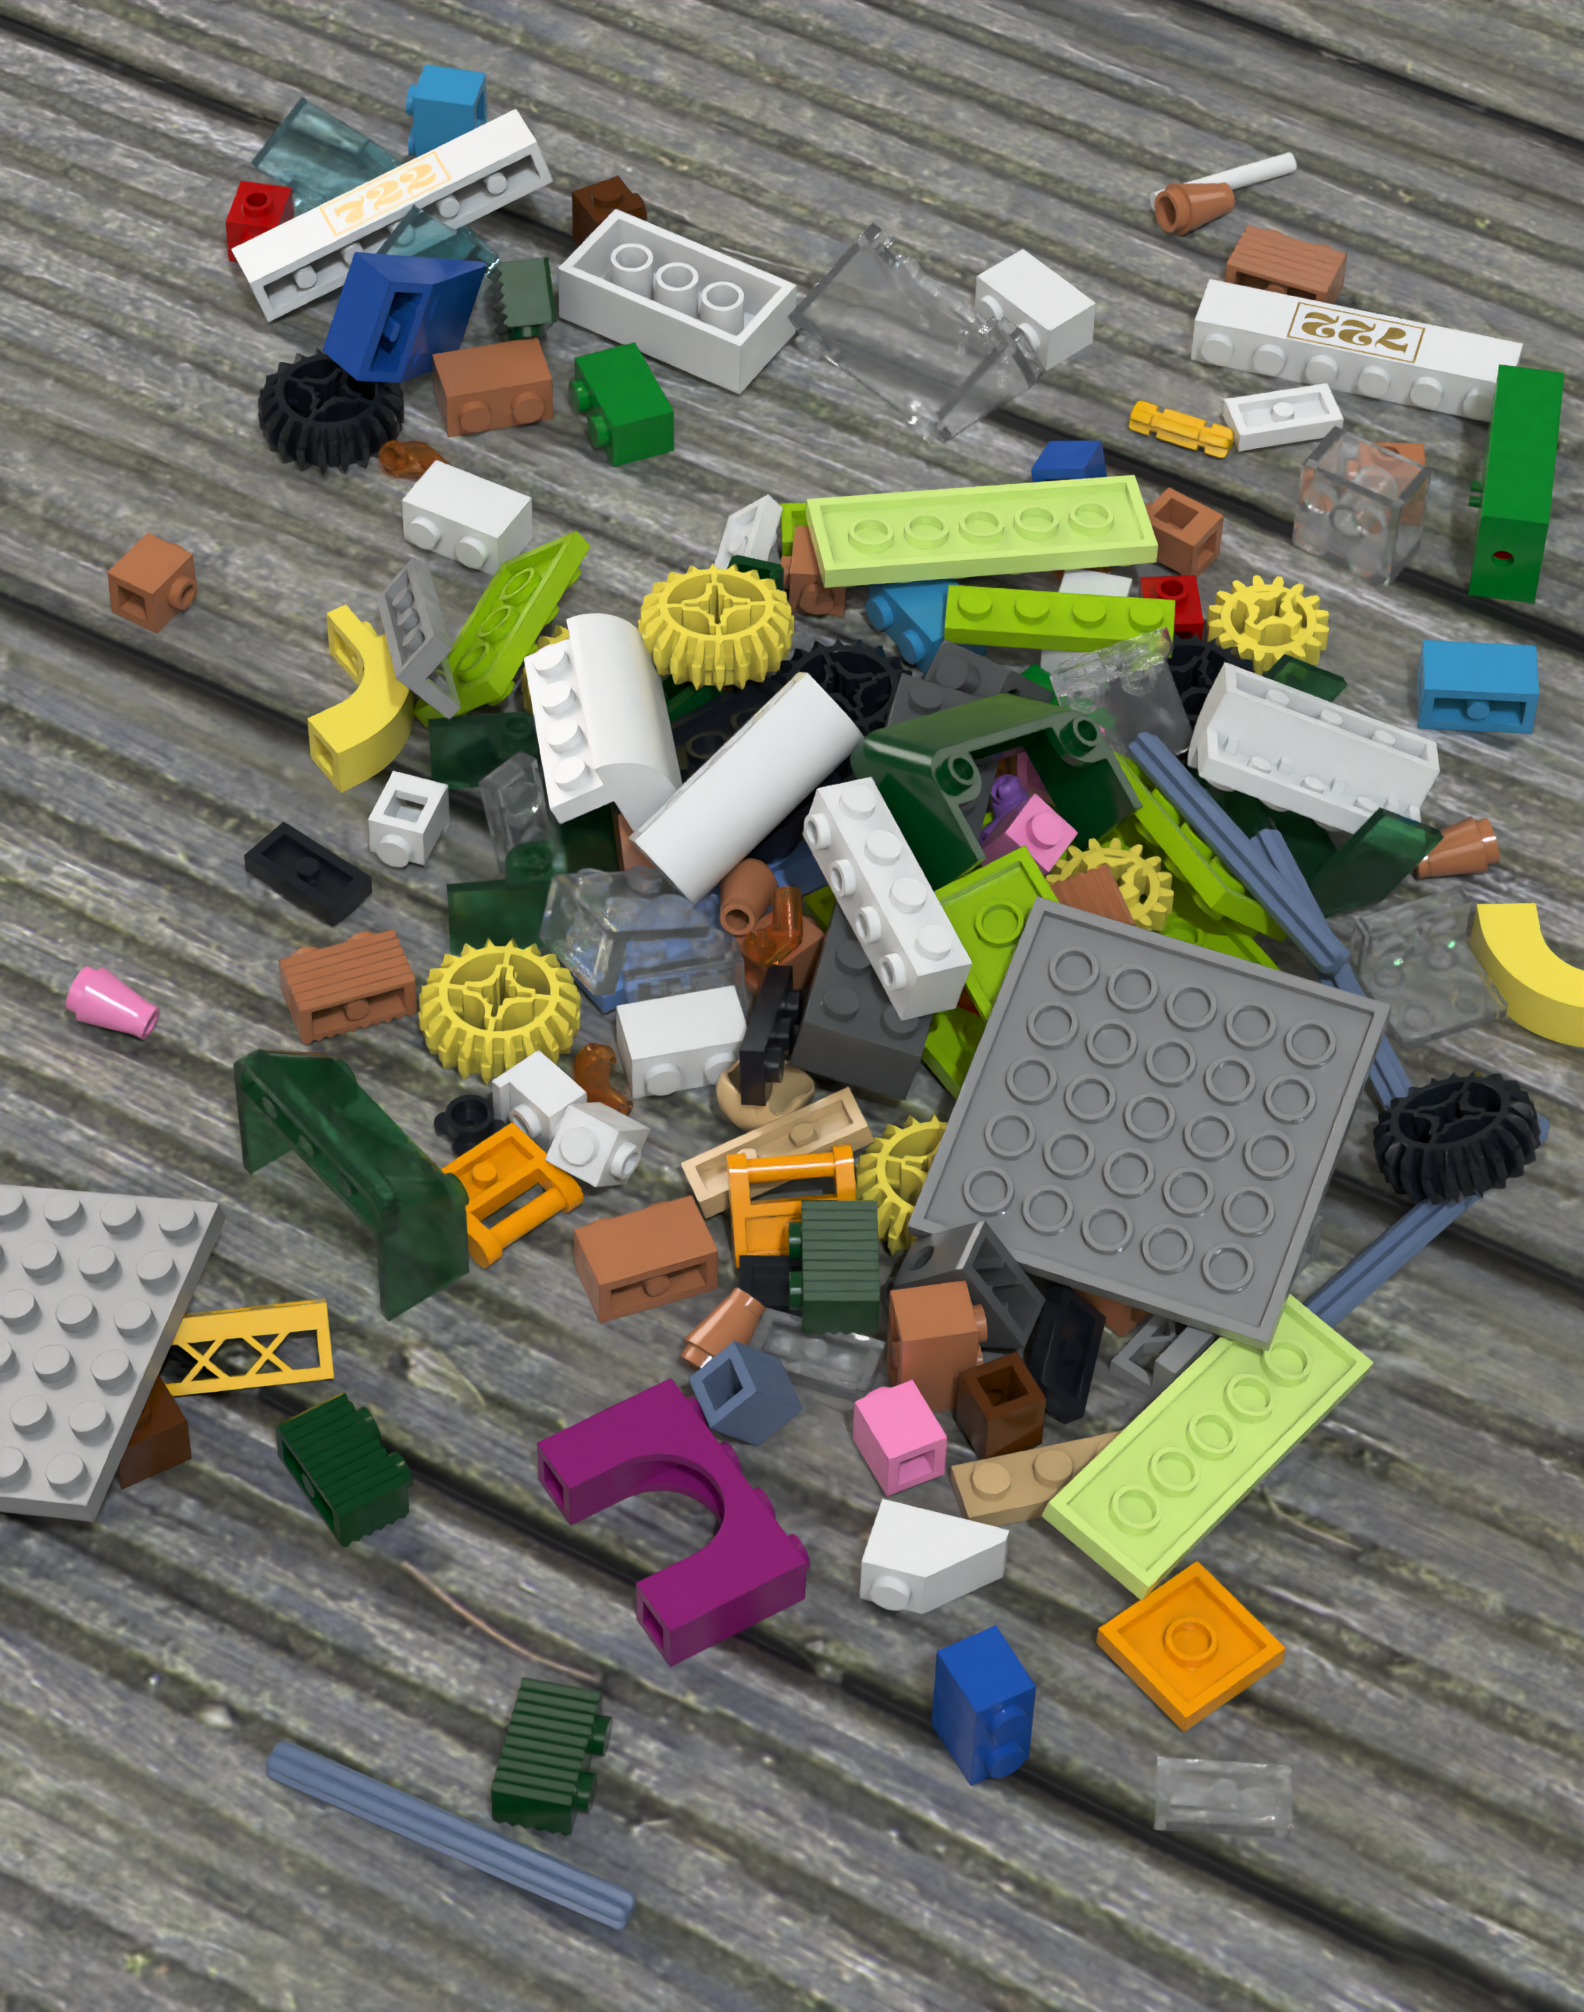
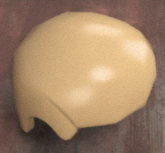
[715,1059,816,1133]

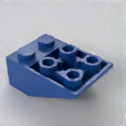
[322,252,488,383]

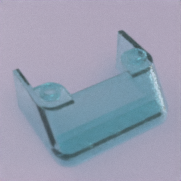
[251,97,500,276]

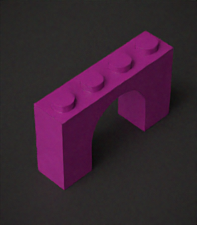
[537,1378,810,1667]

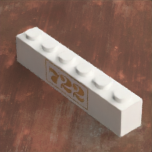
[232,109,553,322]
[1191,279,1523,422]

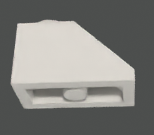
[860,1499,1009,1614]

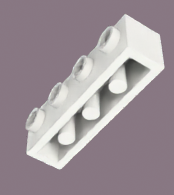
[802,777,973,1021]

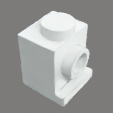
[368,771,450,867]
[492,1050,587,1154]

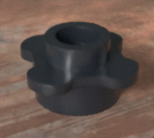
[434,1095,506,1156]

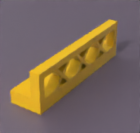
[163,1298,334,1396]

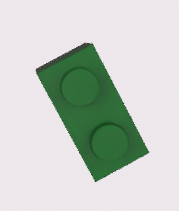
[568,342,674,467]

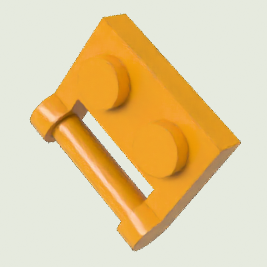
[417,1122,584,1268]
[726,1144,856,1268]

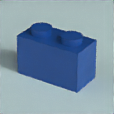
[931,1625,1036,1786]

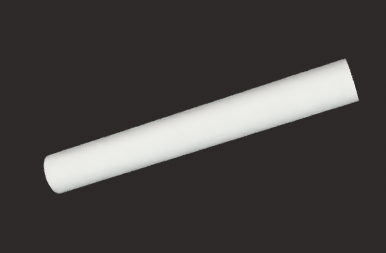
[1150,152,1296,211]

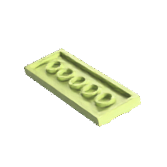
[806,475,1158,588]
[1042,1294,1374,1601]

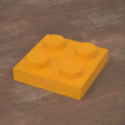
[1096,1561,1286,1732]

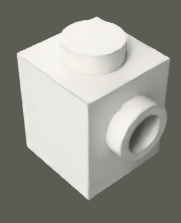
[545,1102,650,1187]

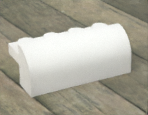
[524,613,683,832]
[1188,662,1440,857]
[627,672,864,907]

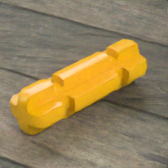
[1129,400,1234,459]

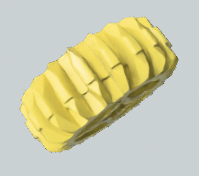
[638,562,794,692]
[418,937,581,1086]
[855,1111,948,1256]

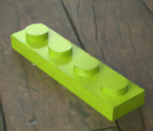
[944,585,1175,658]

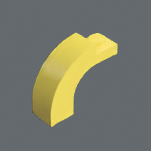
[308,604,414,793]
[1470,903,1584,1048]

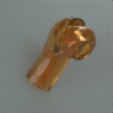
[379,440,454,478]
[574,1043,633,1116]

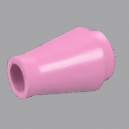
[65,966,160,1040]

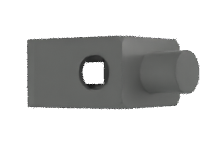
[924,640,1054,704]
[884,1221,1046,1349]

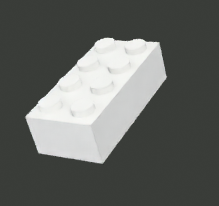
[558,209,797,394]

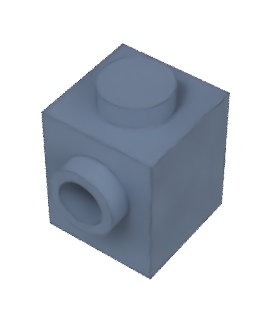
[688,1341,803,1446]

